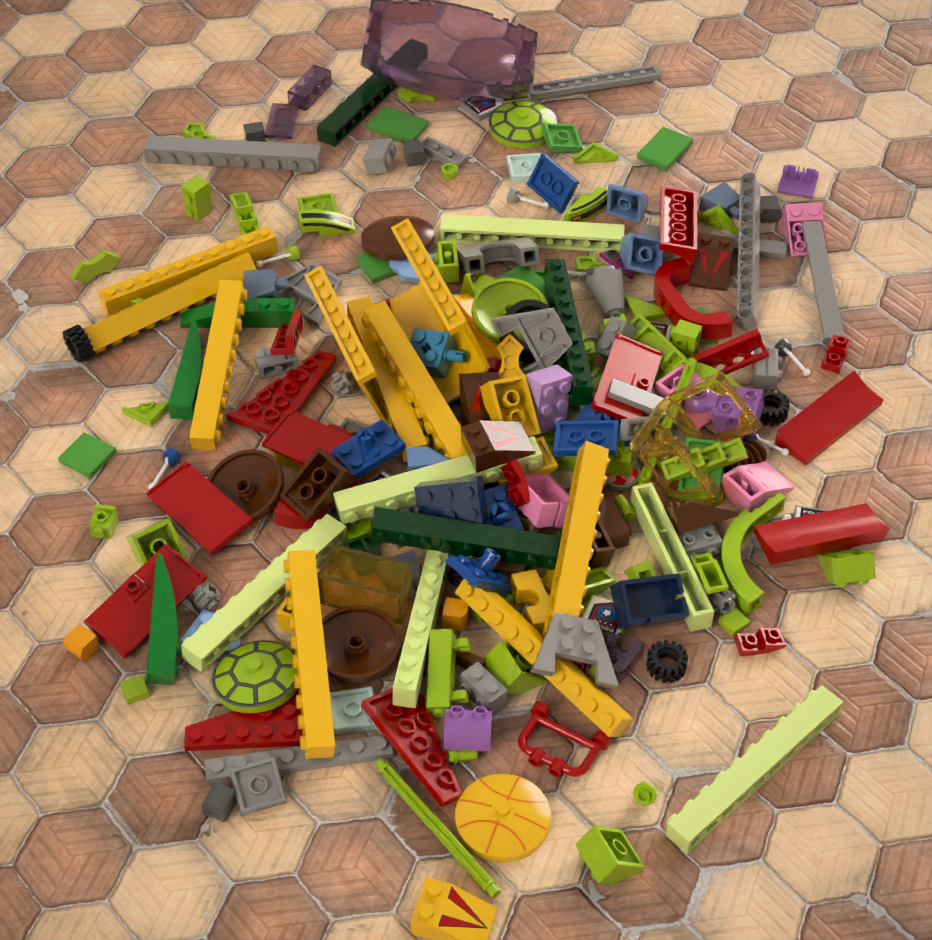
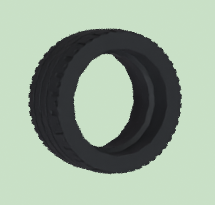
[499,299,551,363]

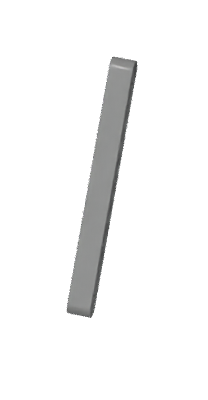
[737,172,761,331]

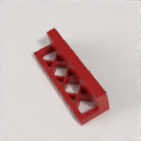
[270,310,303,355]
[687,328,769,375]

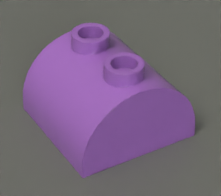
[444,705,492,751]

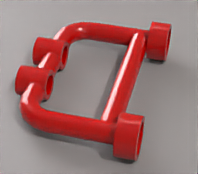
[518,701,612,778]

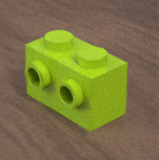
[181,175,213,221]
[434,241,459,283]
[670,320,702,358]

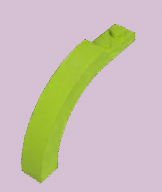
[720,492,786,617]

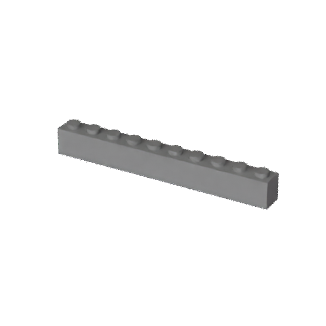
[144,136,322,172]

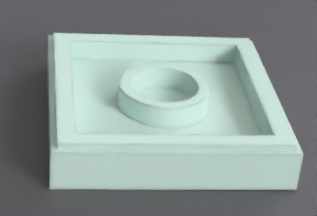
[506,153,541,183]
[330,686,378,735]

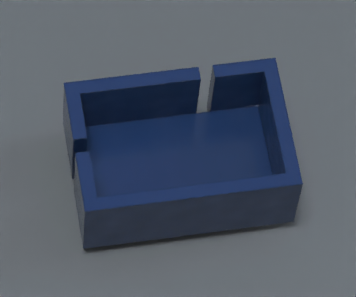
[414,476,488,523]
[610,573,689,630]

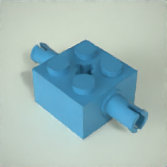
[410,328,468,379]

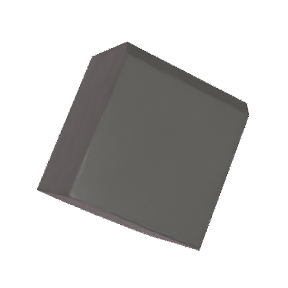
[243,122,266,142]
[403,139,426,167]
[760,196,782,223]
[201,783,237,822]

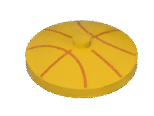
[455,774,551,863]

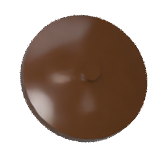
[361,215,435,260]
[208,449,285,522]
[322,605,401,683]

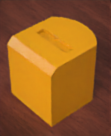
[442,597,468,632]
[63,625,100,661]

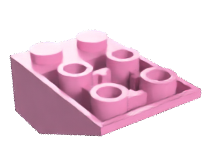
[782,202,828,257]
[654,364,712,431]
[721,462,795,513]

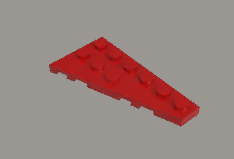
[226,350,337,435]
[361,688,462,808]
[184,690,303,751]

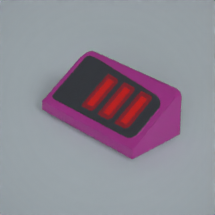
[599,250,637,279]

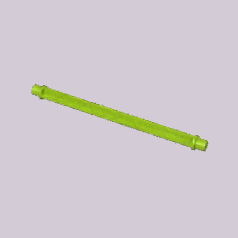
[637,358,697,485]
[375,758,501,898]

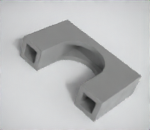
[457,237,540,275]

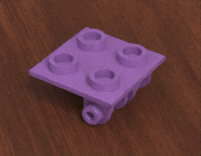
[777,164,819,198]

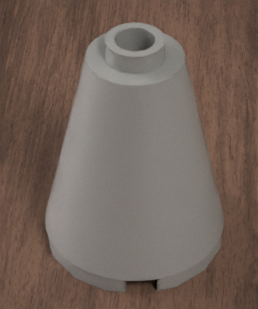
[586,265,624,318]

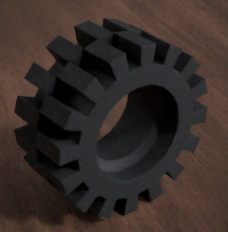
[62,324,94,363]
[759,389,790,426]
[646,640,688,683]

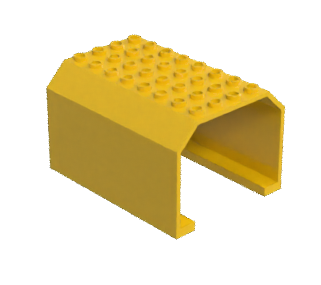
[304,218,490,425]

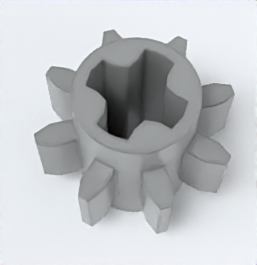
[331,369,355,395]
[192,583,220,610]
[709,590,736,615]

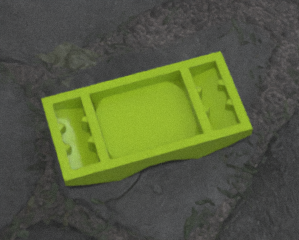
[630,313,688,383]

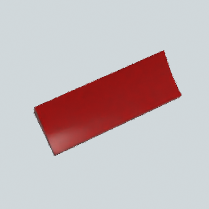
[659,186,697,265]
[775,371,883,465]
[753,503,890,565]

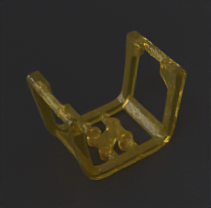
[629,371,762,501]

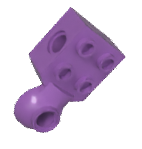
[682,384,764,436]

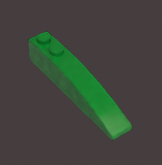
[180,298,295,328]
[168,321,203,420]
[146,554,181,685]

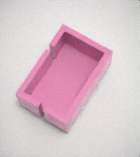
[510,474,569,528]

